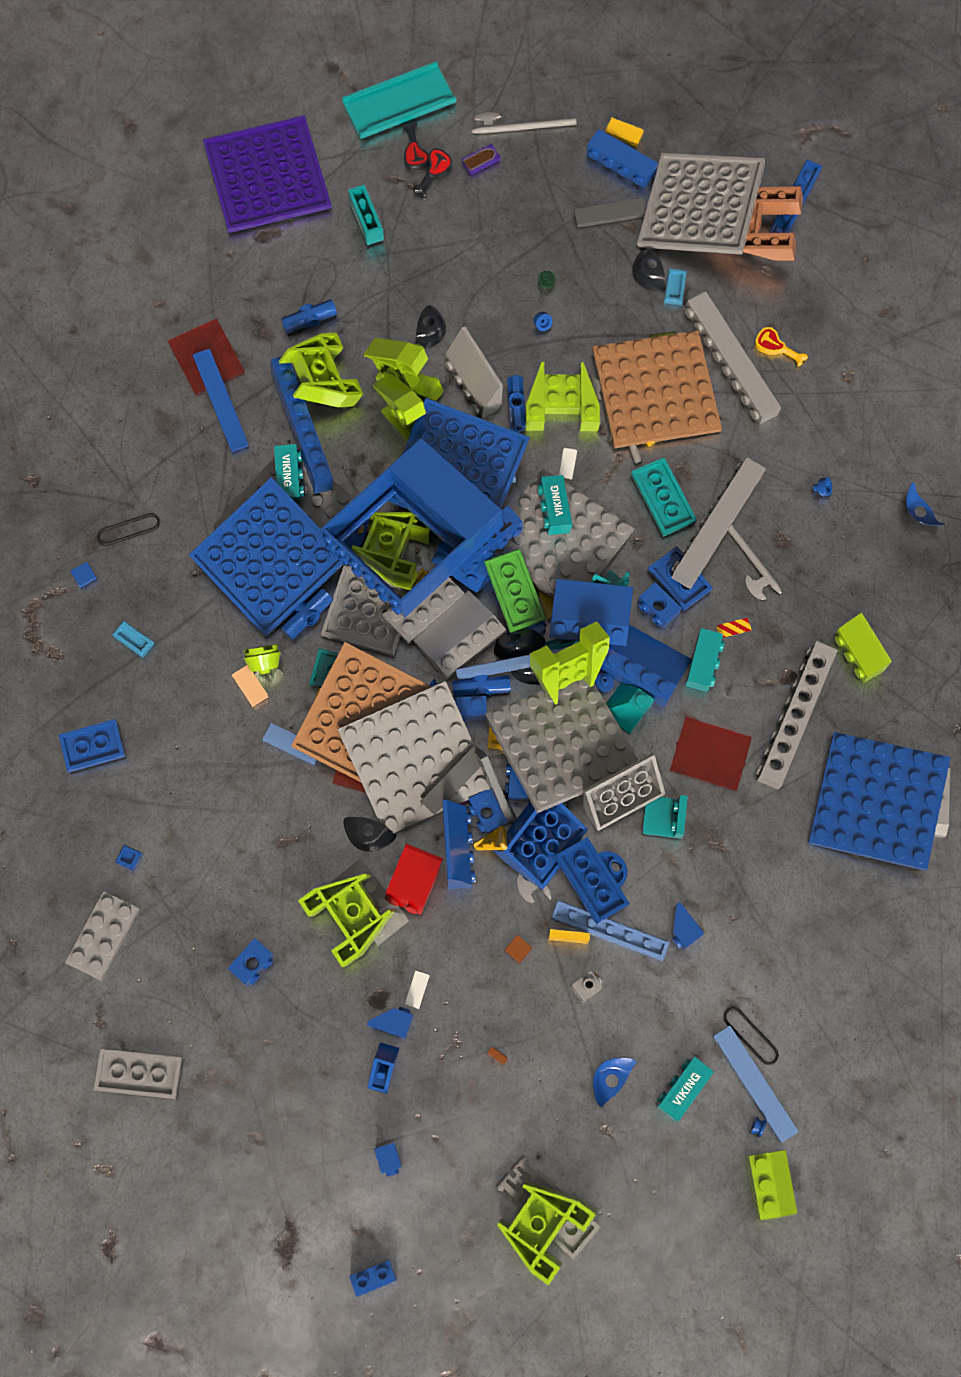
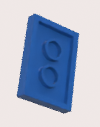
[647,546,713,612]
[59,719,126,773]

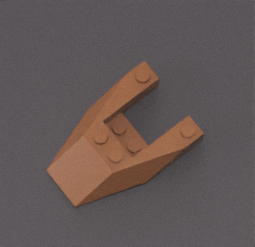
[743,187,803,261]

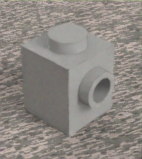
[571,971,603,1003]

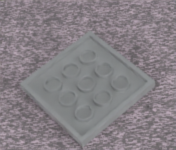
[321,565,416,657]

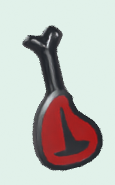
[402,121,428,170]
[413,148,452,197]

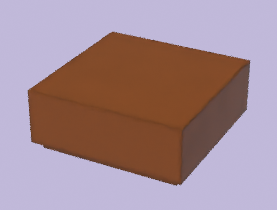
[504,935,532,964]
[487,1047,508,1066]

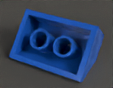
[431,541,500,593]

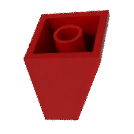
[385,843,443,915]

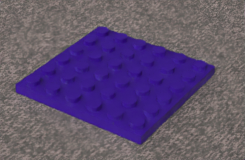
[203,115,332,233]

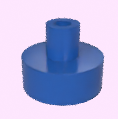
[533,311,553,331]
[813,477,832,496]
[594,673,614,693]

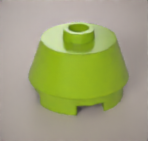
[243,644,281,674]

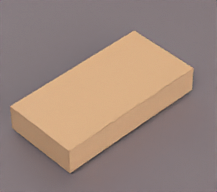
[232,665,269,707]

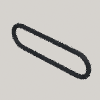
[96,513,160,545]
[724,1007,779,1065]

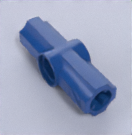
[281,299,337,334]
[507,375,526,432]
[281,588,333,639]
[452,675,511,698]

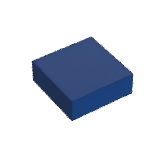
[71,562,97,588]
[115,844,143,871]

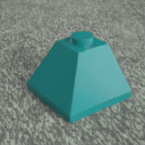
[606,683,655,735]

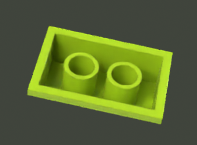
[834,613,892,683]
[745,1150,798,1220]

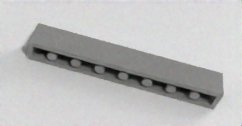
[685,292,781,425]
[671,457,766,589]

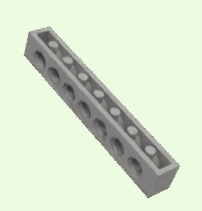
[756,641,838,790]

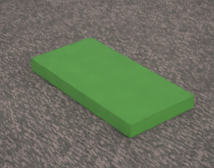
[484,549,546,633]

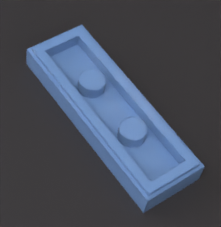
[262,723,317,765]

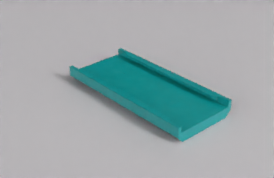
[342,61,456,139]

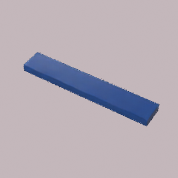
[768,159,823,233]
[193,348,249,452]

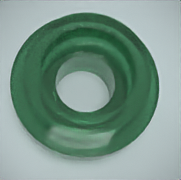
[538,271,556,288]

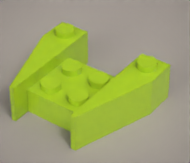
[279,332,363,407]
[363,337,444,403]
[525,362,600,431]
[372,373,426,445]
[352,512,433,590]
[530,621,610,705]
[298,873,395,967]
[497,1181,598,1285]

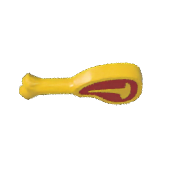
[755,327,808,366]

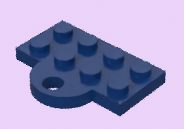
[554,837,630,924]

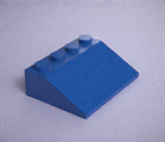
[549,579,633,646]
[600,625,692,707]
[443,800,475,889]
[493,801,588,890]

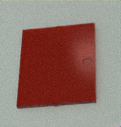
[168,318,245,395]
[670,717,752,791]

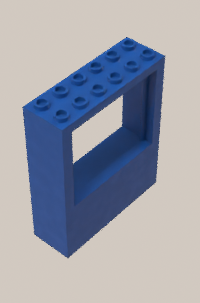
[321,438,504,618]

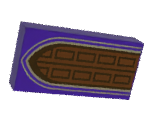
[462,144,501,176]

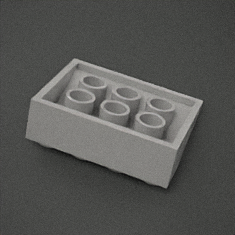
[444,326,503,419]
[412,590,506,681]
[583,753,665,831]

